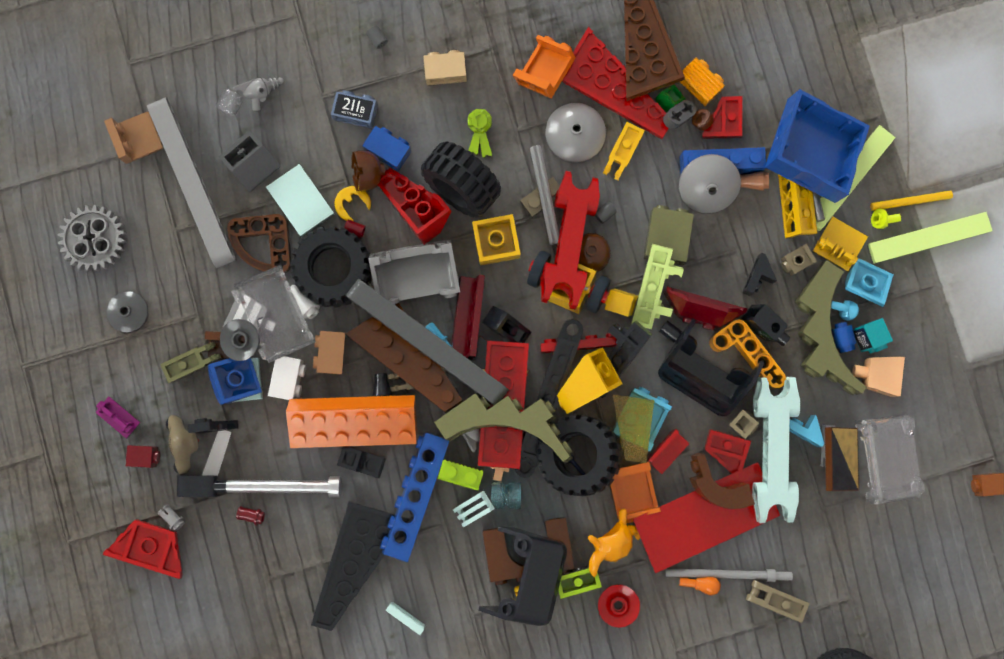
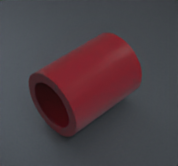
[344,219,366,239]

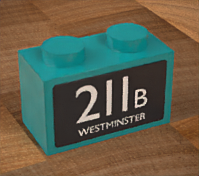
[853,318,893,354]

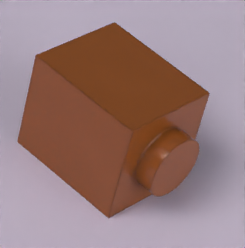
[971,473,1004,496]

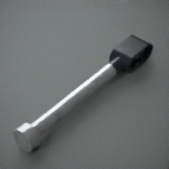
[177,475,342,498]

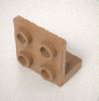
[104,112,164,164]

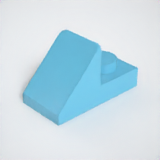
[789,415,824,447]

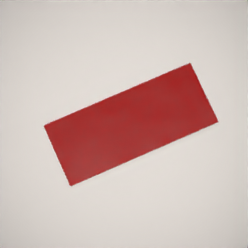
[633,462,780,573]

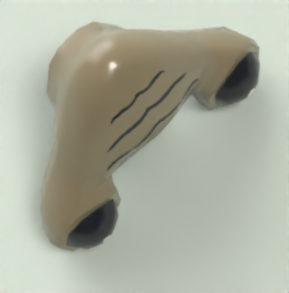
[166,415,199,475]

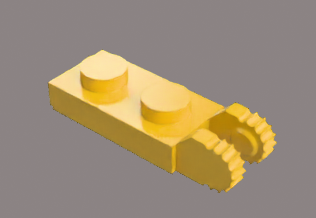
[603,122,645,180]

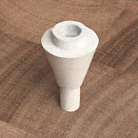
[289,285,320,319]

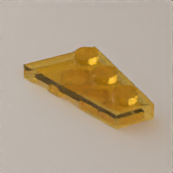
[612,394,654,463]

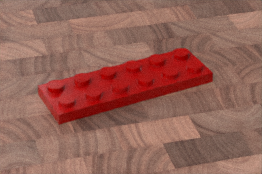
[478,340,529,469]

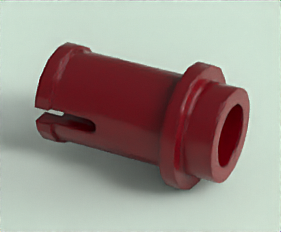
[236,506,265,526]

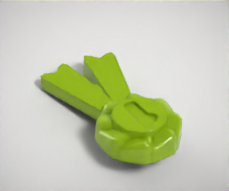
[468,109,492,158]

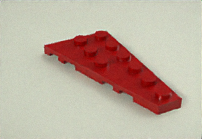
[562,27,669,139]

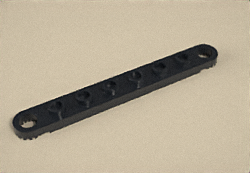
[515,319,583,478]

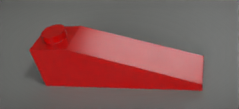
[378,168,452,245]

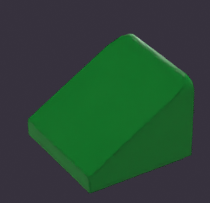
[655,84,686,113]

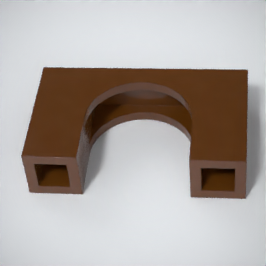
[482,517,574,585]

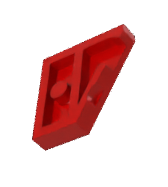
[702,96,742,139]
[704,429,751,474]

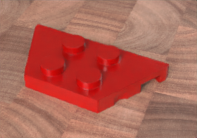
[103,519,183,579]

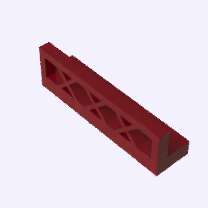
[451,275,485,360]

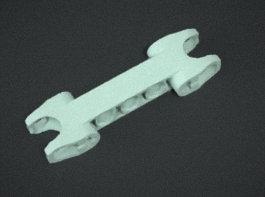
[752,377,800,523]

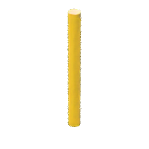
[870,191,953,211]

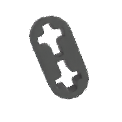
[663,100,696,129]

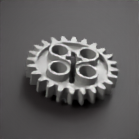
[58,205,127,272]

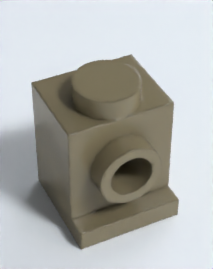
[781,244,817,276]
[730,409,760,439]

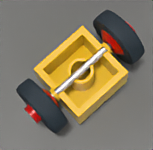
[527,251,611,314]

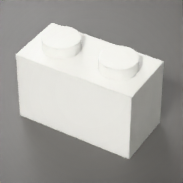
[268,355,306,400]

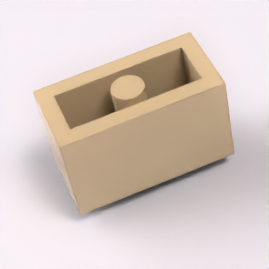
[423,50,467,85]

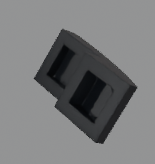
[337,446,386,479]

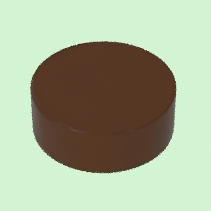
[692,109,713,130]

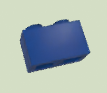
[362,126,411,172]

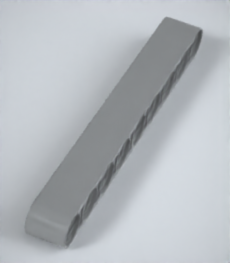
[147,97,236,268]

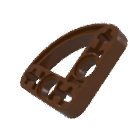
[227,214,291,274]

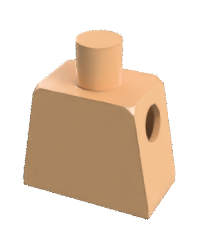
[852,357,905,397]

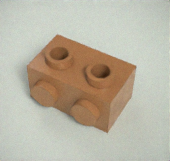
[313,331,345,375]

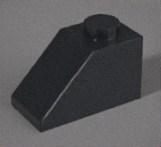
[482,306,532,343]

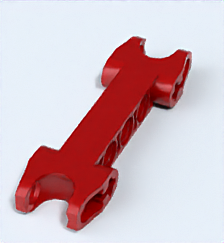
[540,171,600,310]

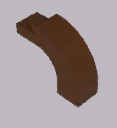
[689,453,755,509]

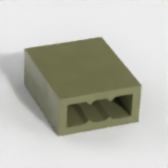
[643,205,694,265]

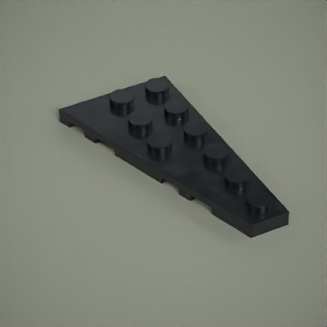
[311,501,409,631]

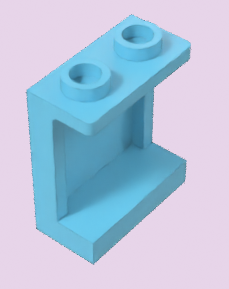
[612,387,672,452]

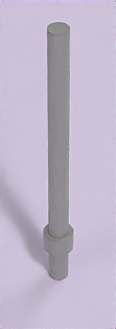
[665,568,793,582]

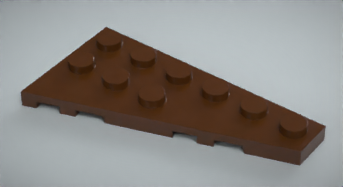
[624,0,685,101]
[345,303,463,413]

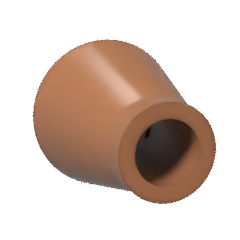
[740,171,769,191]

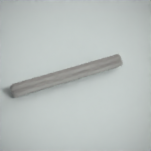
[530,145,559,245]

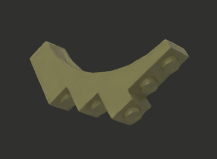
[794,260,867,395]
[434,393,573,463]

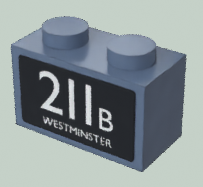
[331,90,378,129]

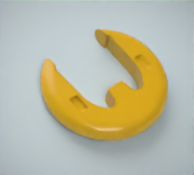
[334,186,371,221]

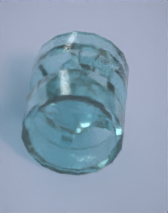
[491,482,521,509]

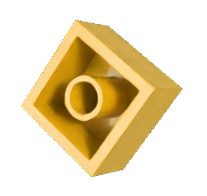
[472,214,521,266]

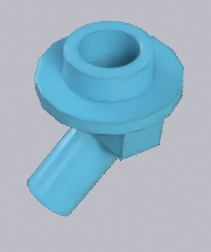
[831,300,859,321]

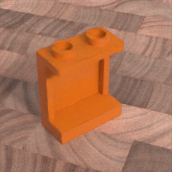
[513,35,576,99]
[610,462,661,523]

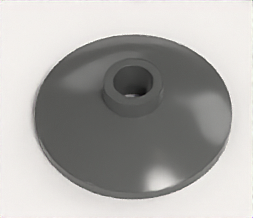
[107,292,148,332]
[220,319,260,361]

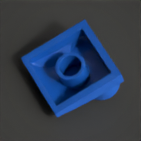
[208,358,262,405]

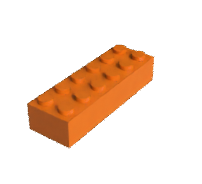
[286,395,417,448]

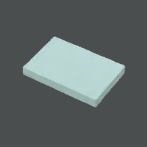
[266,164,335,237]

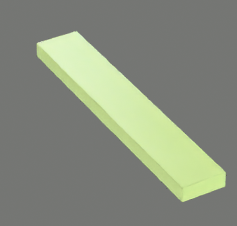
[815,125,896,231]
[868,212,993,264]

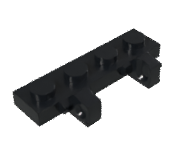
[600,321,652,398]

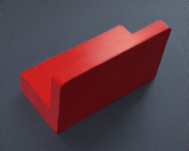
[646,429,690,474]

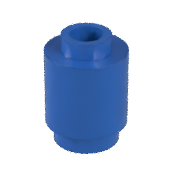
[831,321,857,353]

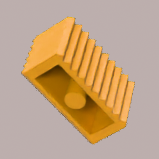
[680,57,725,106]

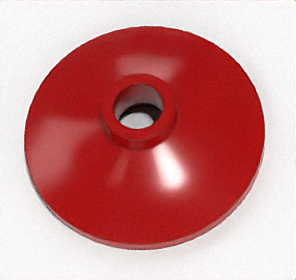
[598,584,640,628]

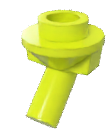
[871,208,901,229]

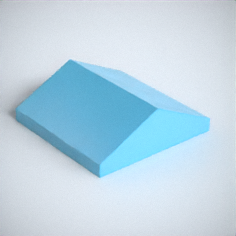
[845,258,894,307]

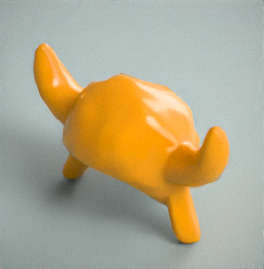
[588,508,640,577]

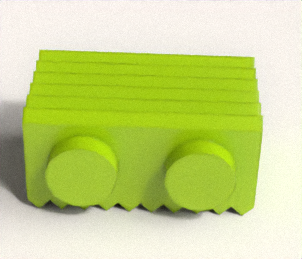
[438,459,484,491]

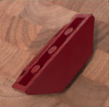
[663,286,747,331]

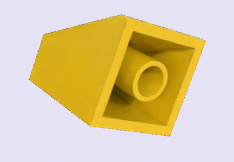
[557,347,623,414]

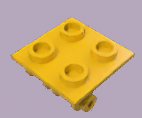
[813,216,868,271]

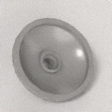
[545,103,606,163]
[679,154,741,213]

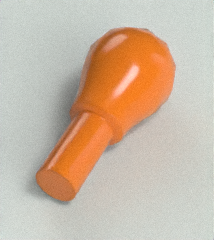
[679,577,721,596]

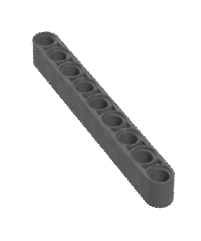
[345,279,509,405]

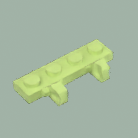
[631,244,684,329]

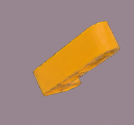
[709,319,786,389]

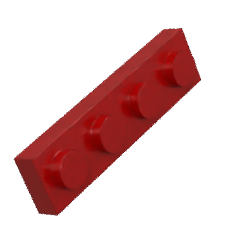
[540,333,617,353]

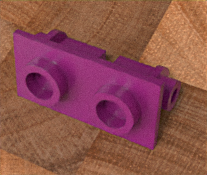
[95,396,140,439]

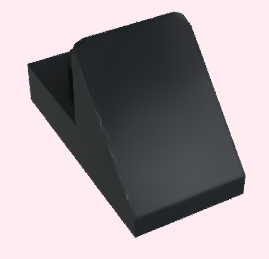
[742,253,777,296]

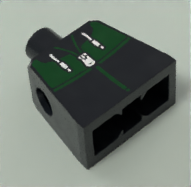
[740,304,790,346]

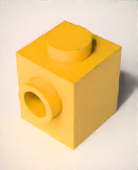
[605,289,638,317]

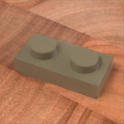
[520,177,560,218]

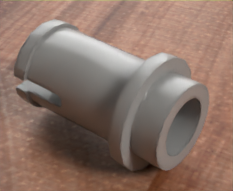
[158,504,185,531]

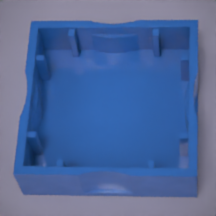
[765,89,870,203]

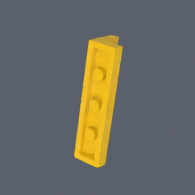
[778,174,817,238]

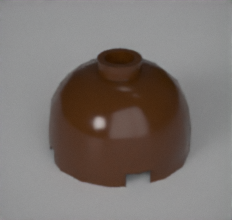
[351,150,385,192]
[578,233,611,273]

